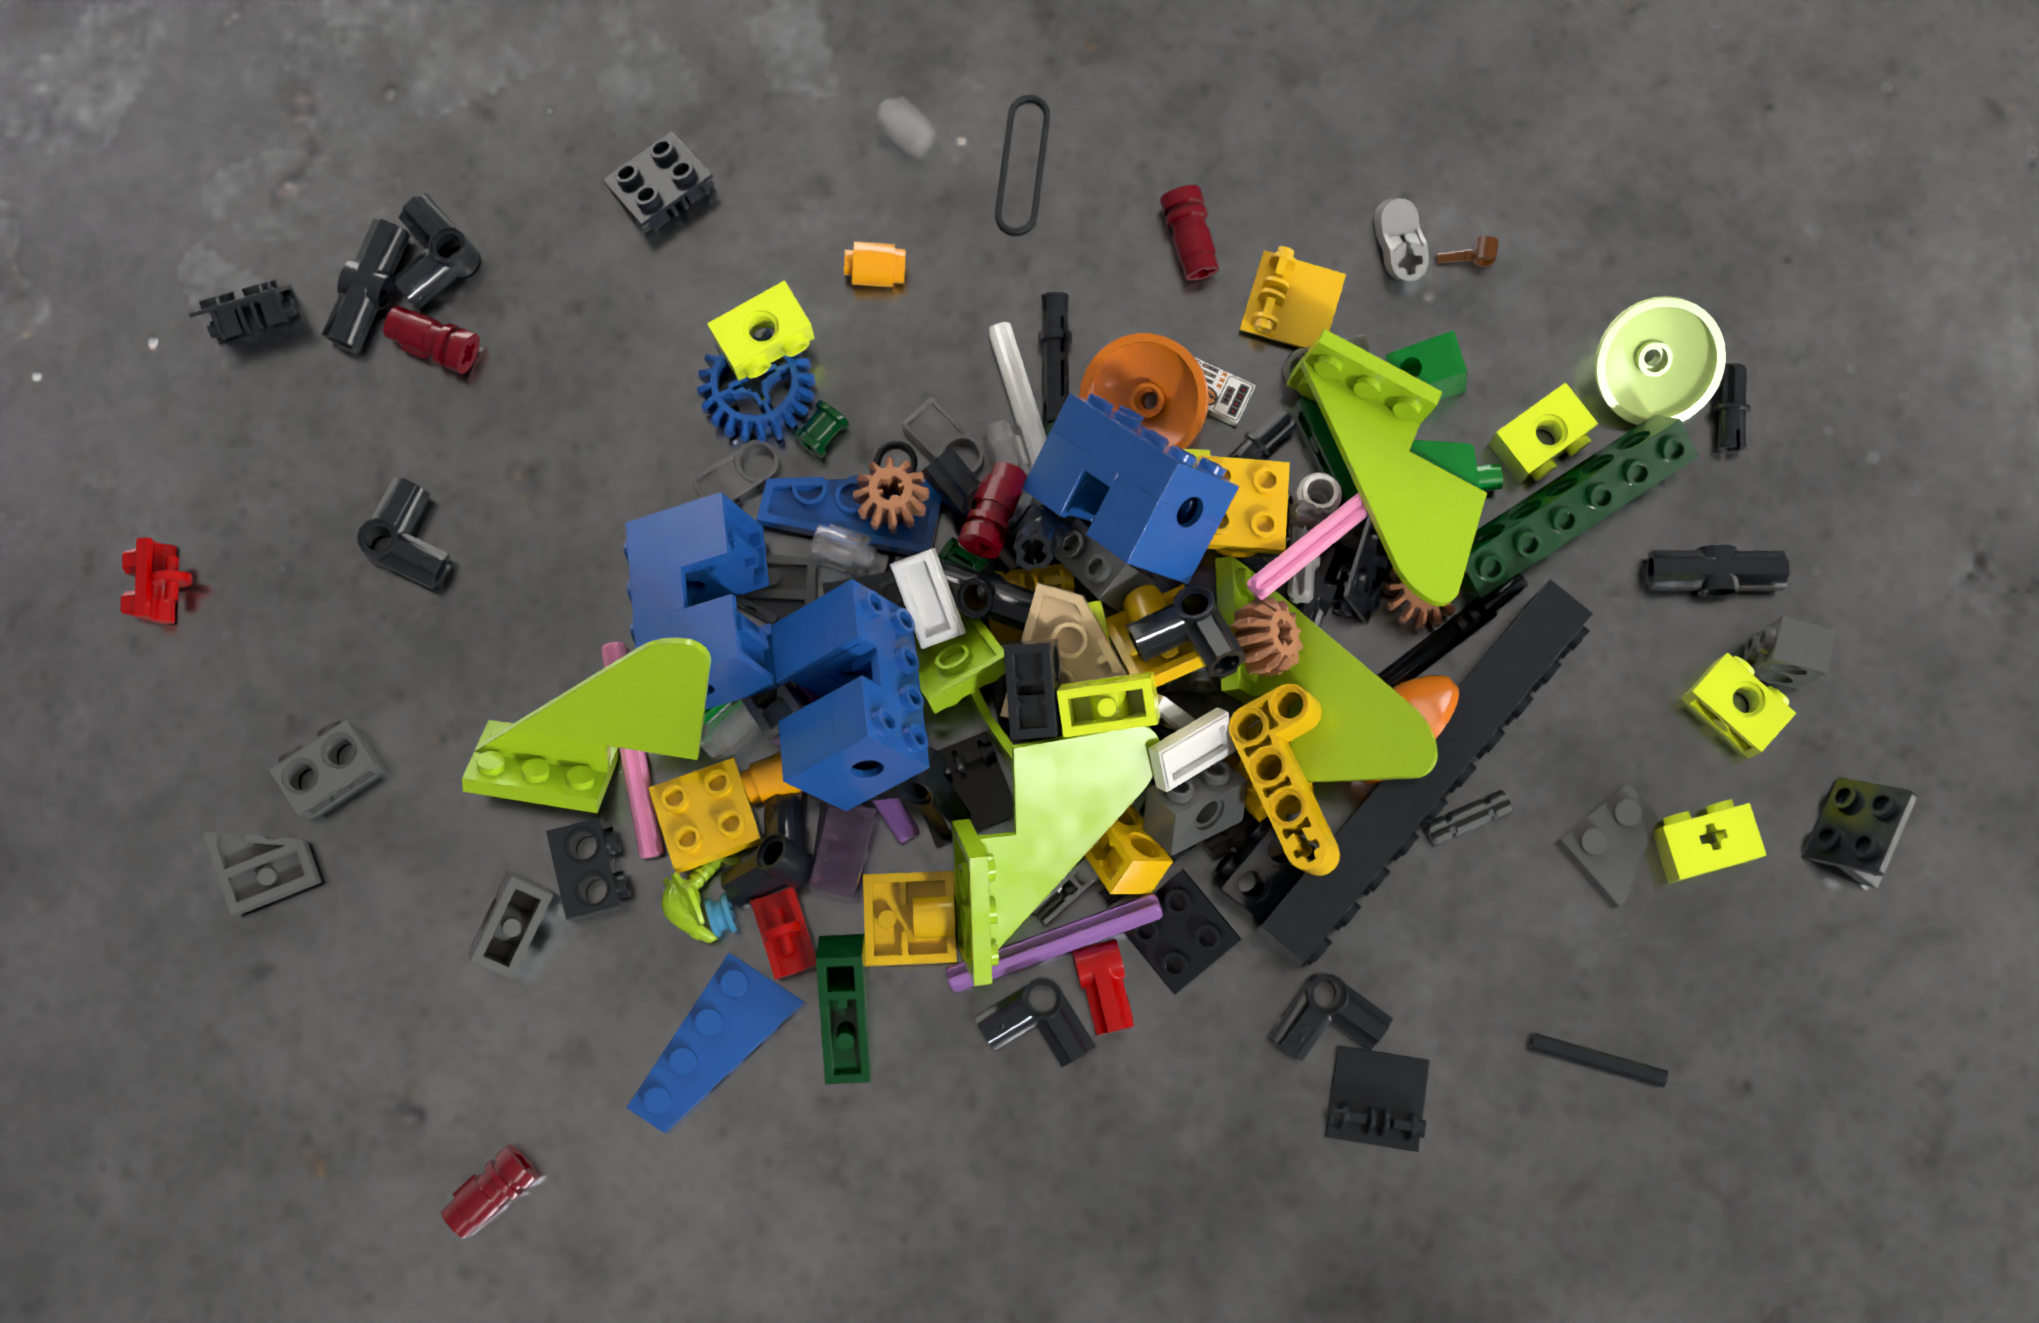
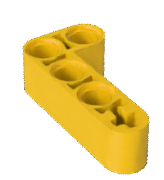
[1228,683,1340,876]

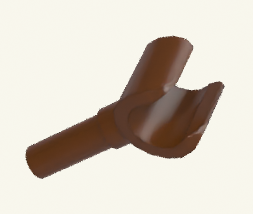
[1437,236,1498,268]

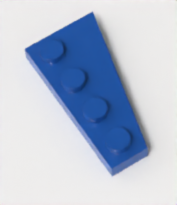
[757,475,943,556]
[626,953,806,1133]

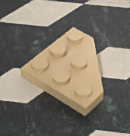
[1000,583,1127,734]

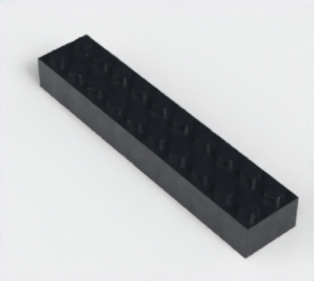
[1252,579,1593,968]

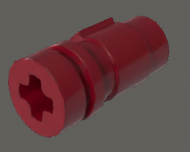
[1160,185,1219,281]
[383,306,480,374]
[958,461,1027,559]
[441,1144,539,1239]

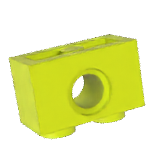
[707,280,815,381]
[1488,382,1598,485]
[1681,653,1796,759]
[1057,671,1160,737]

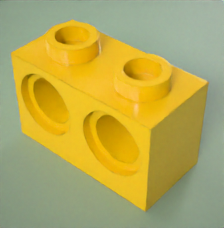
[1084,804,1173,894]

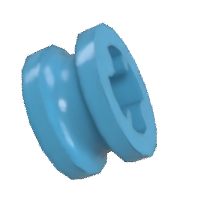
[704,893,738,938]

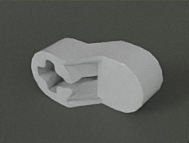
[1374,198,1429,281]

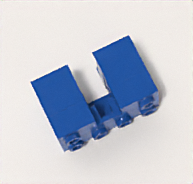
[1022,393,1239,584]
[624,492,780,710]
[771,579,930,811]

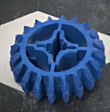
[697,328,816,443]

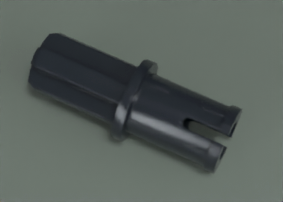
[1715,363,1751,452]
[1227,409,1297,460]

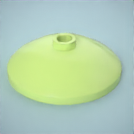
[1595,296,1726,425]

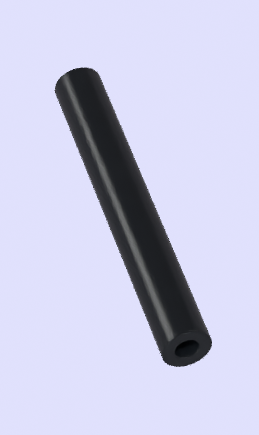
[1529,1032,1668,1088]

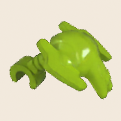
[661,856,741,943]

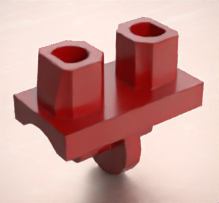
[120,537,192,625]
[750,888,816,980]

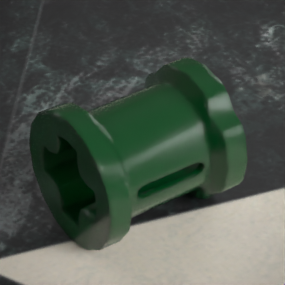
[792,400,850,458]
[938,537,990,573]

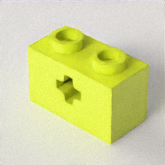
[1652,799,1767,884]

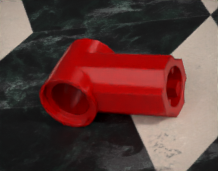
[1072,939,1134,1036]

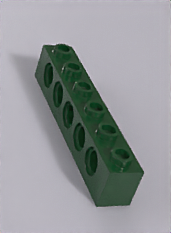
[1460,415,1699,598]

